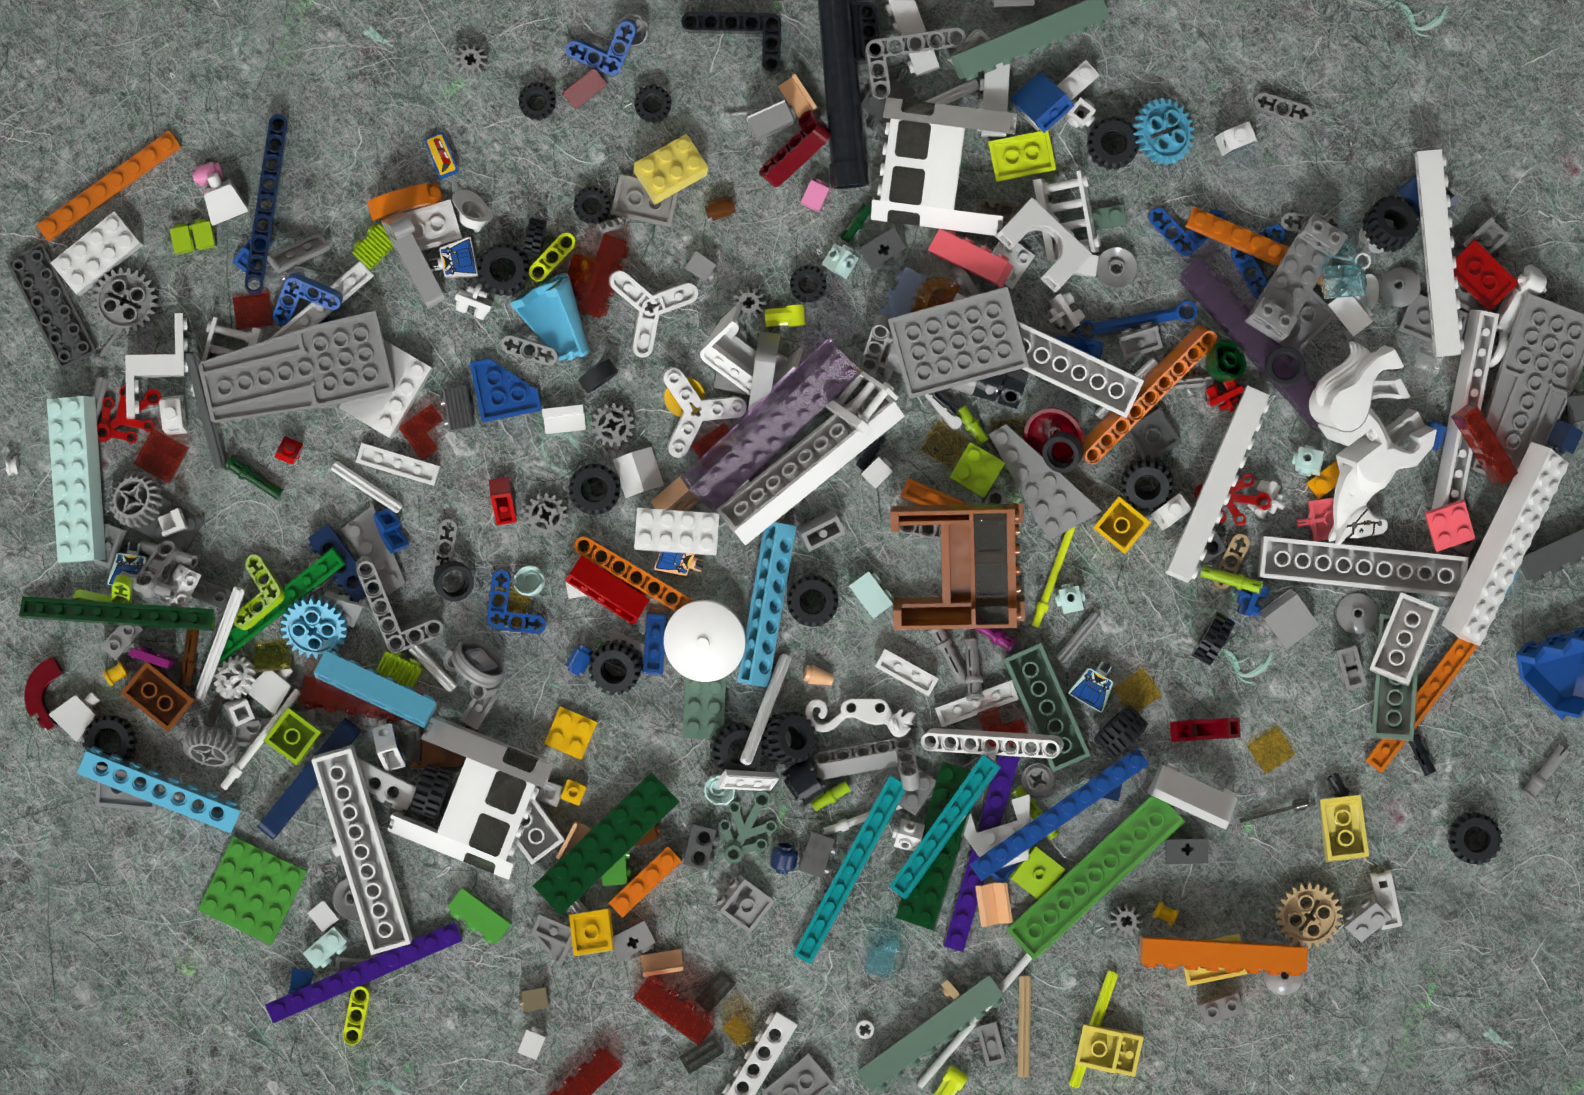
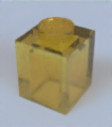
[722,1014,753,1047]

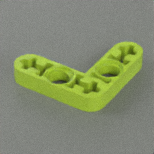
[234,554,285,630]
[72,574,133,604]

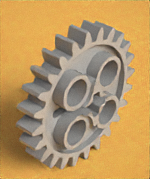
[91,268,158,334]

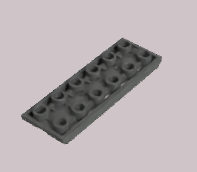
[6,243,97,370]

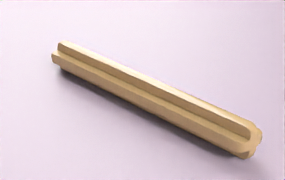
[1017,975,1031,1078]

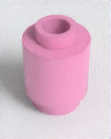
[192,162,224,186]

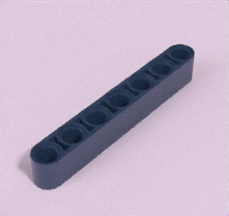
[257,717,361,840]

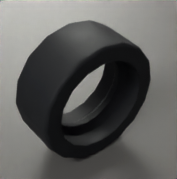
[1265,347,1305,386]
[578,359,618,394]
[1042,432,1084,473]
[433,561,474,602]

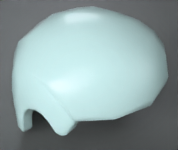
[514,565,545,596]
[704,774,735,805]

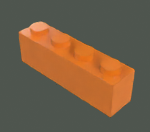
[609,845,682,918]

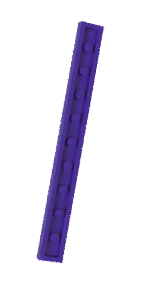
[944,755,1020,952]
[265,922,463,1023]

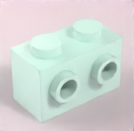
[303,925,349,969]

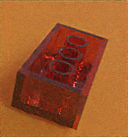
[633,975,715,1046]

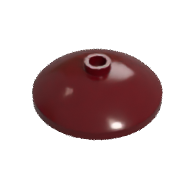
[1024,407,1084,463]

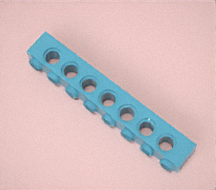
[737,522,797,688]
[77,746,241,833]

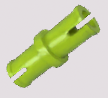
[956,405,989,445]
[811,780,852,812]

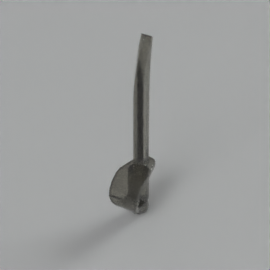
[1239,798,1316,823]

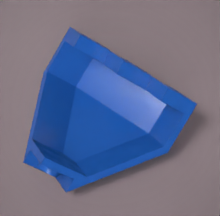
[1516,627,1584,720]

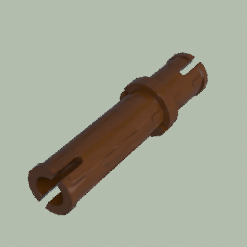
[179,629,199,686]

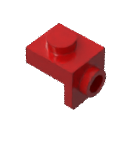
[275,436,303,465]

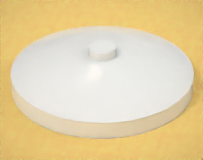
[664,600,746,682]

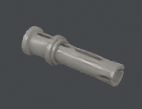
[927,629,967,684]
[965,638,985,702]
[1519,745,1569,802]

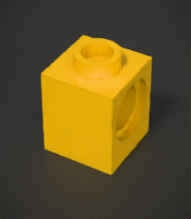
[560,779,588,806]

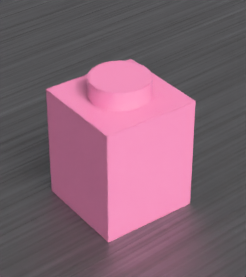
[801,179,830,212]

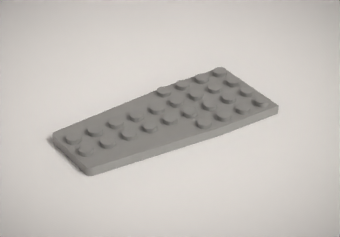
[1470,293,1584,484]
[198,311,395,423]

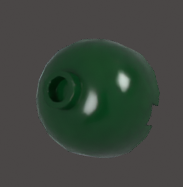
[1205,340,1247,382]

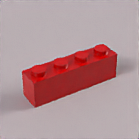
[565,555,650,625]

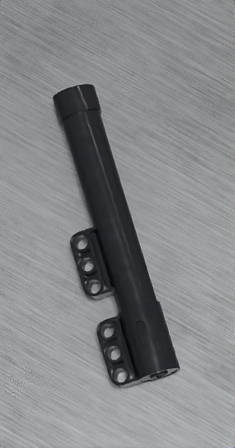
[818,0,880,189]

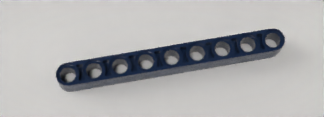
[245,114,288,296]

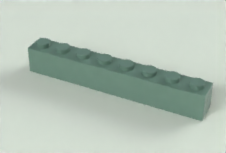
[950,0,1110,81]
[857,975,1006,1093]

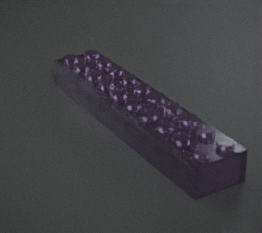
[1176,258,1321,429]
[681,337,863,512]

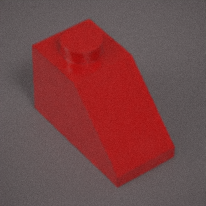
[489,477,517,526]

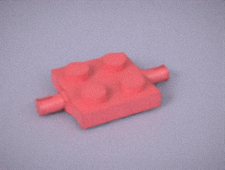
[1296,498,1334,541]

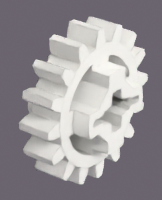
[214,656,256,700]

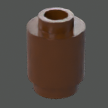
[705,196,736,221]

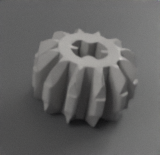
[454,43,489,78]
[732,286,766,321]
[1108,903,1143,938]

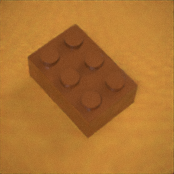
[121,662,197,732]

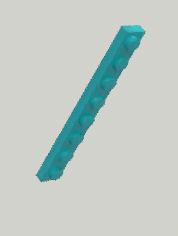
[889,754,1001,899]

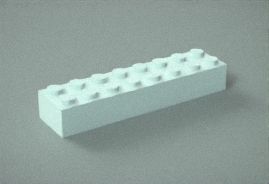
[47,396,106,563]

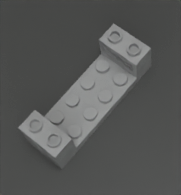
[1245,214,1348,343]

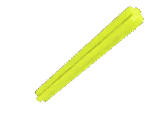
[1069,970,1118,1088]

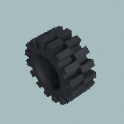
[518,82,556,121]
[634,85,671,123]
[573,186,611,224]
[523,218,547,257]
[790,265,827,303]

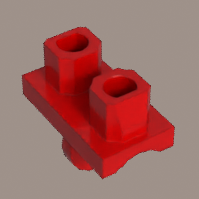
[1205,380,1244,413]

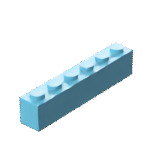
[314,651,437,729]

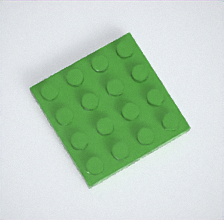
[198,836,308,945]

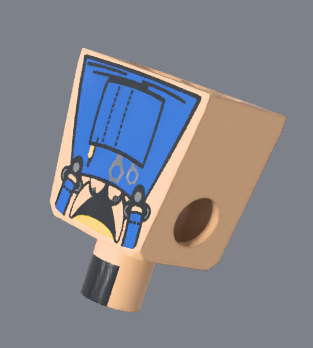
[654,552,705,576]

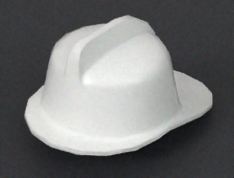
[452,190,493,232]

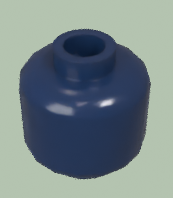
[770,843,798,875]

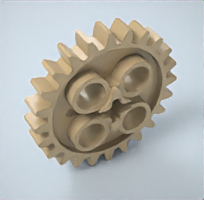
[1275,882,1343,949]

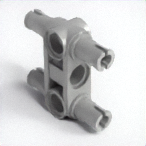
[119,540,198,599]

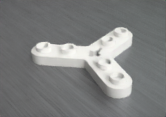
[609,270,698,358]
[663,367,747,458]

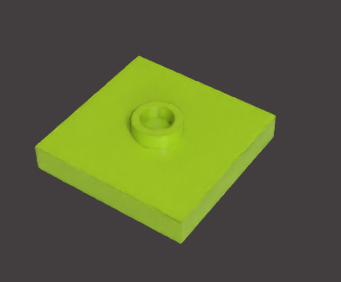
[1009,845,1066,900]

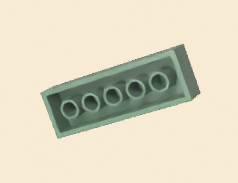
[1372,614,1419,741]
[1002,643,1091,772]

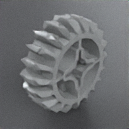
[109,473,164,528]
[183,725,239,768]

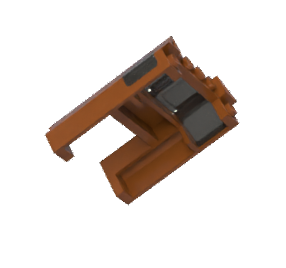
[890,503,1025,630]

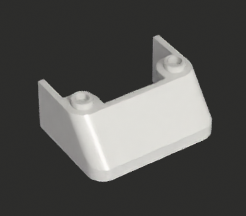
[700,302,803,395]
[1147,763,1238,830]

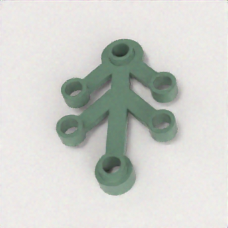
[719,791,777,864]

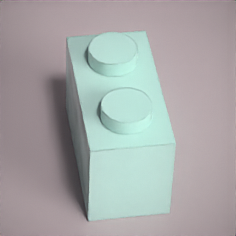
[849,572,894,619]

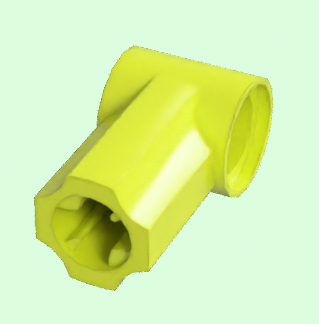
[765,304,806,327]
[934,1065,969,1095]

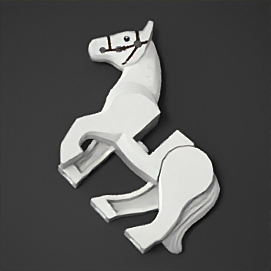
[1309,341,1437,545]

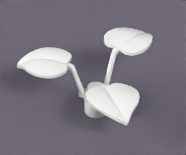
[1328,219,1394,310]

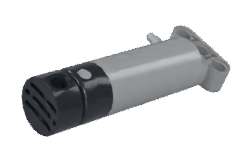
[860,314,1029,409]

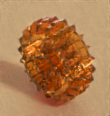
[911,276,963,312]

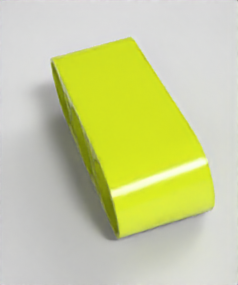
[529,233,576,283]
[343,985,371,1045]

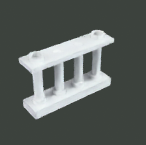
[1033,170,1101,261]
[190,317,263,397]
[809,356,899,436]

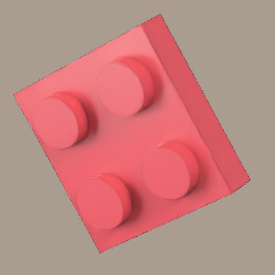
[1424,499,1475,552]

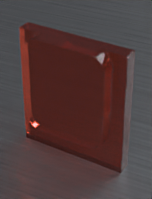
[232,293,273,330]

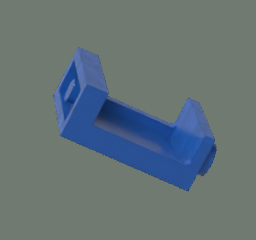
[1010,72,1074,133]

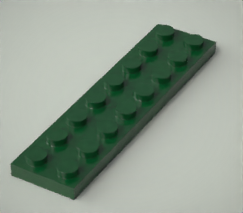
[895,761,972,931]
[533,772,680,916]

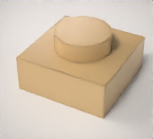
[941,979,961,1000]

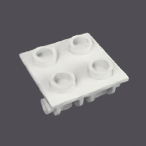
[991,241,1035,289]

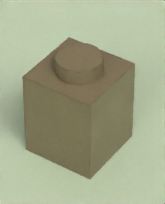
[518,986,550,1012]

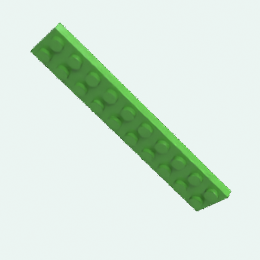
[1007,796,1185,961]

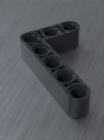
[681,12,781,75]

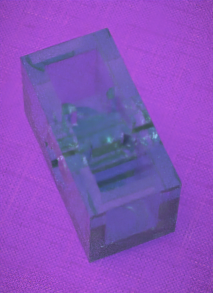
[1320,264,1367,299]

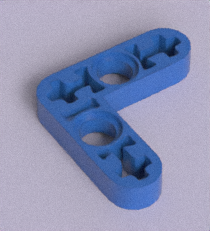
[566,19,637,75]
[1148,208,1225,257]
[1231,225,1285,299]
[273,273,343,326]
[487,570,546,634]

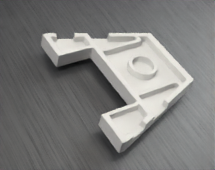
[964,794,1031,867]

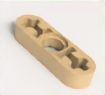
[1212,534,1250,589]

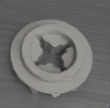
[596,217,628,234]
[1021,763,1054,796]

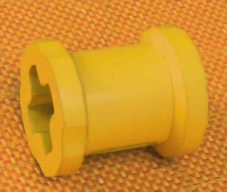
[102,661,129,686]
[1153,901,1179,926]

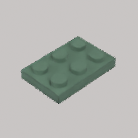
[683,677,726,739]

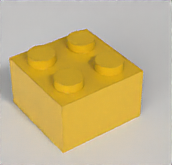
[1093,496,1153,554]

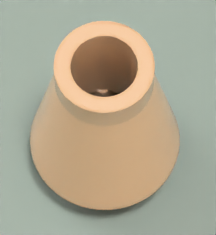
[803,664,834,686]

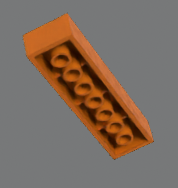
[1138,936,1308,976]

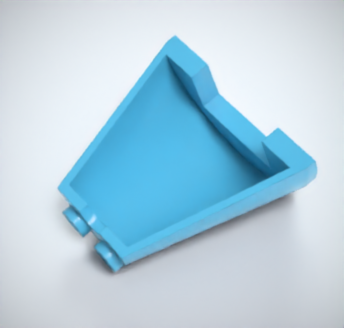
[510,273,590,361]

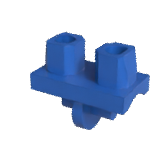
[1234,578,1270,617]

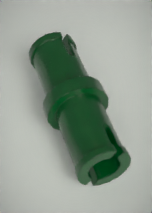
[839,203,872,243]

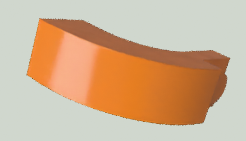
[367,182,443,221]

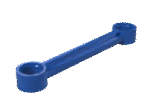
[1076,301,1197,340]

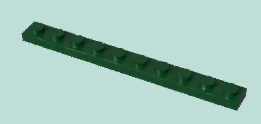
[19,596,217,631]

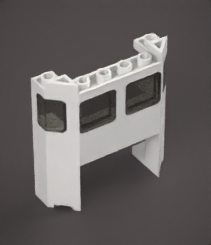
[871,97,1017,236]
[387,715,553,880]

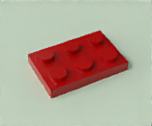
[1453,240,1518,312]

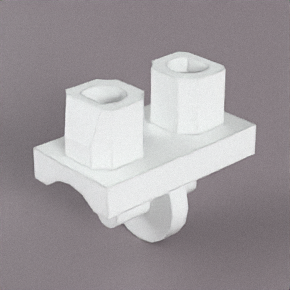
[454,283,494,320]
[1049,293,1085,332]
[1248,480,1285,519]

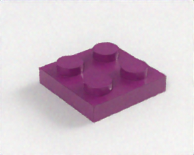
[128,645,176,668]

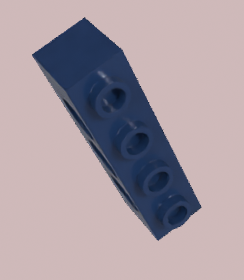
[308,524,376,603]

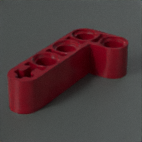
[759,110,830,188]

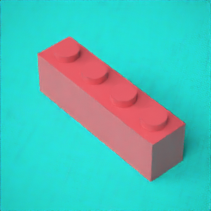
[928,229,1013,288]

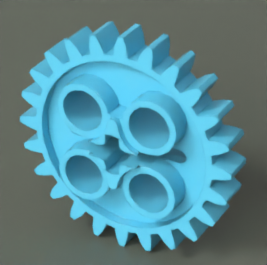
[1133,98,1195,165]
[281,595,348,659]

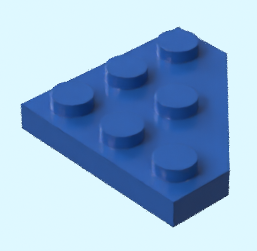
[470,359,542,423]

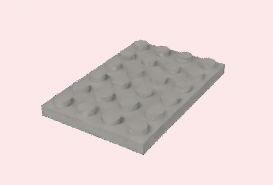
[888,287,1029,399]

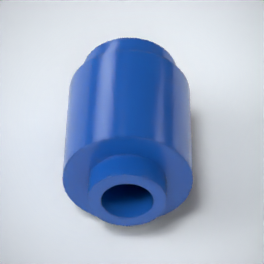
[1427,419,1447,451]
[566,644,593,676]

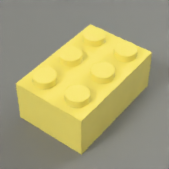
[634,134,708,204]

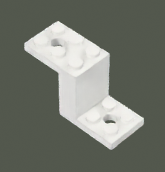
[125,313,188,419]

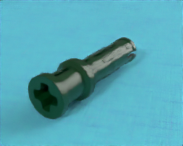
[224,454,284,500]

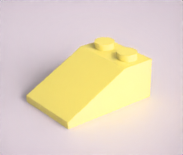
[1320,795,1369,862]

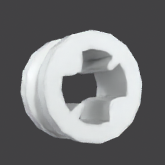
[5,456,20,475]
[856,1020,874,1039]

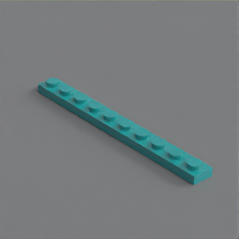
[793,775,906,965]

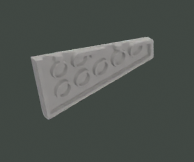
[988,424,1103,541]

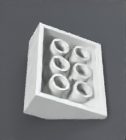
[339,339,433,439]

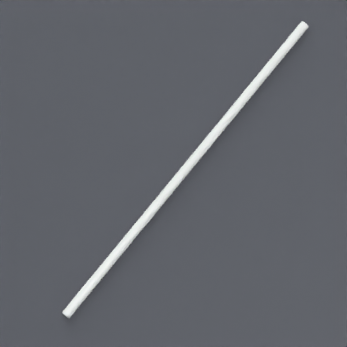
[916,953,1032,1089]

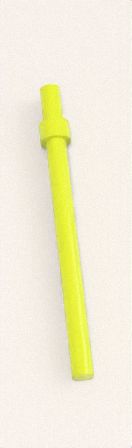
[1031,526,1076,628]

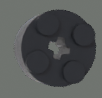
[780,761,826,807]

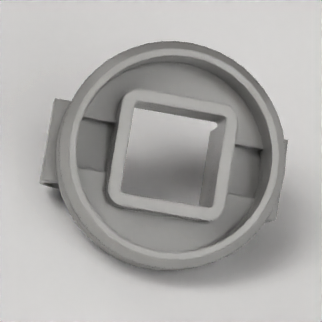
[443,640,505,700]

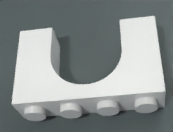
[995,198,1092,293]

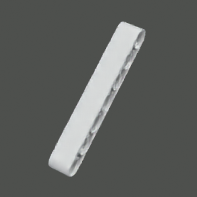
[921,728,1064,758]

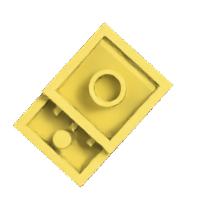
[1075,1024,1144,1077]

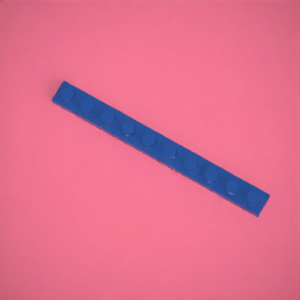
[970,748,1149,882]

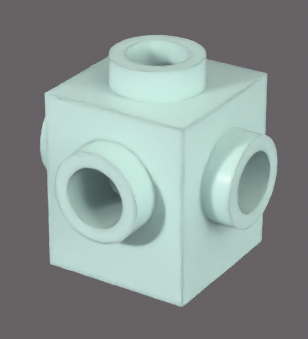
[822,243,859,279]
[1292,445,1324,476]
[1055,583,1086,614]

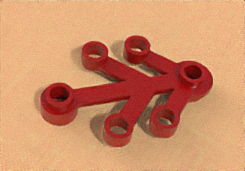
[97,386,162,444]
[1194,474,1272,526]

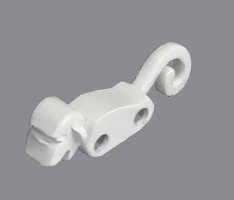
[1489,265,1547,367]
[805,699,916,738]

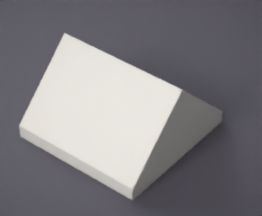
[613,447,664,498]

